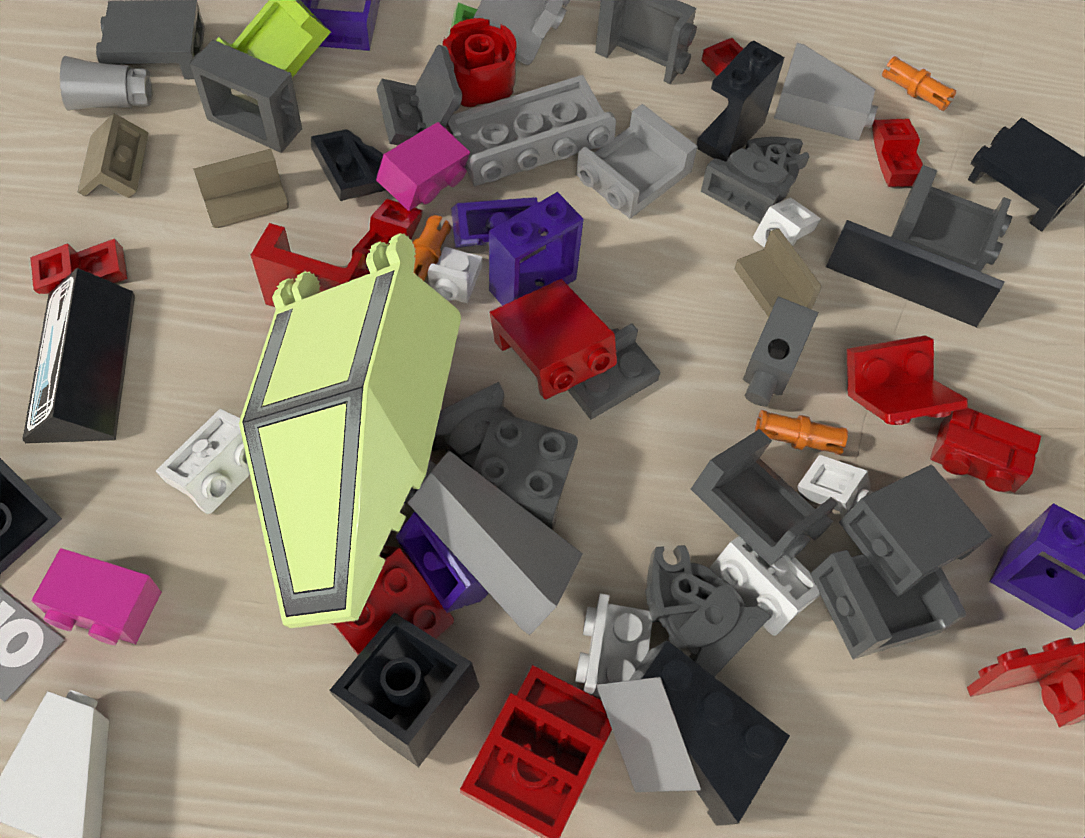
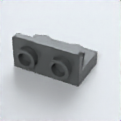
[568,323,660,420]

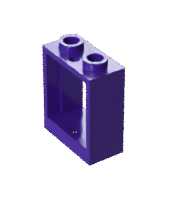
[301,0,380,51]
[489,192,584,306]
[989,503,1085,630]

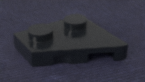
[311,129,387,201]

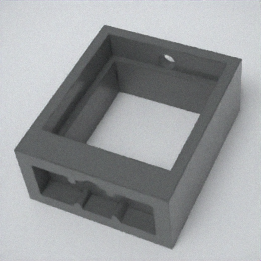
[190,40,302,153]

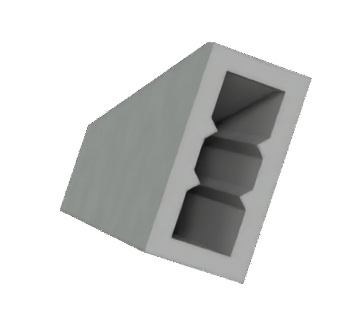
[408,451,583,635]

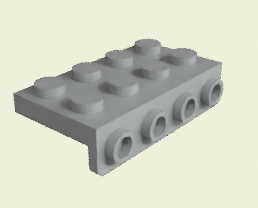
[446,75,616,186]

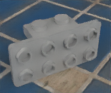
[473,0,570,65]

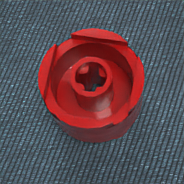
[442,18,517,107]

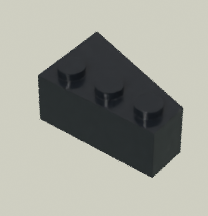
[629,640,790,826]

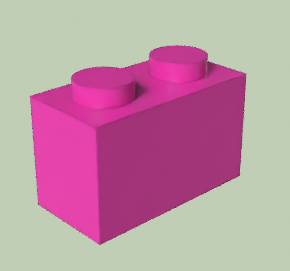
[376,122,470,211]
[31,548,162,645]

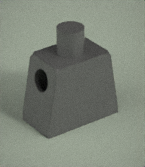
[743,296,819,406]

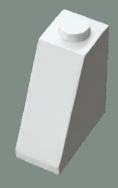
[0,690,109,838]

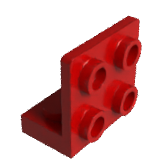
[847,335,968,425]
[330,545,454,655]
[966,637,1085,727]

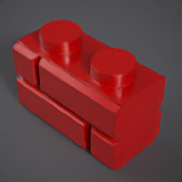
[930,408,1041,493]

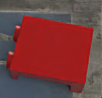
[250,223,370,307]
[489,279,617,400]

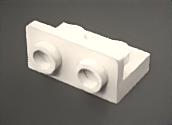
[156,409,250,514]
[710,536,820,636]
[575,593,652,700]

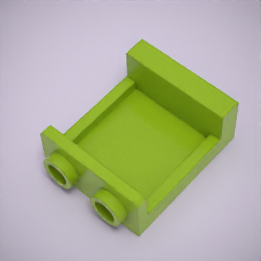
[216,0,331,78]

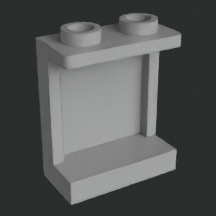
[576,104,698,219]

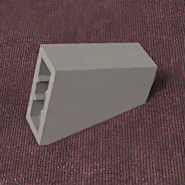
[774,43,878,141]

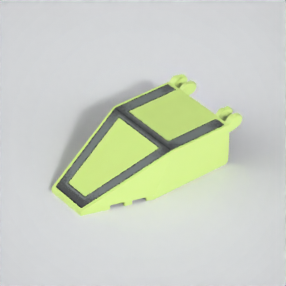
[239,233,461,628]

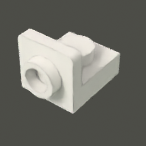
[753,197,821,247]
[428,247,482,303]
[797,455,873,519]

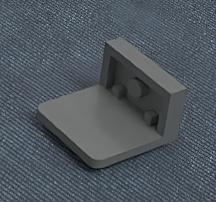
[376,45,462,145]
[472,413,578,530]

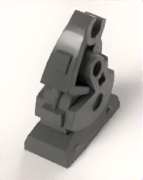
[701,137,809,224]
[431,382,515,468]
[645,545,771,677]

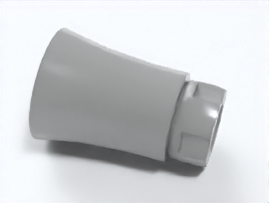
[60,56,152,111]

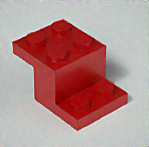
[460,665,612,838]

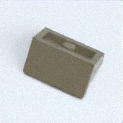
[77,113,149,198]
[193,149,289,228]
[734,228,821,317]

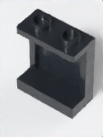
[696,41,785,162]
[968,117,1085,232]

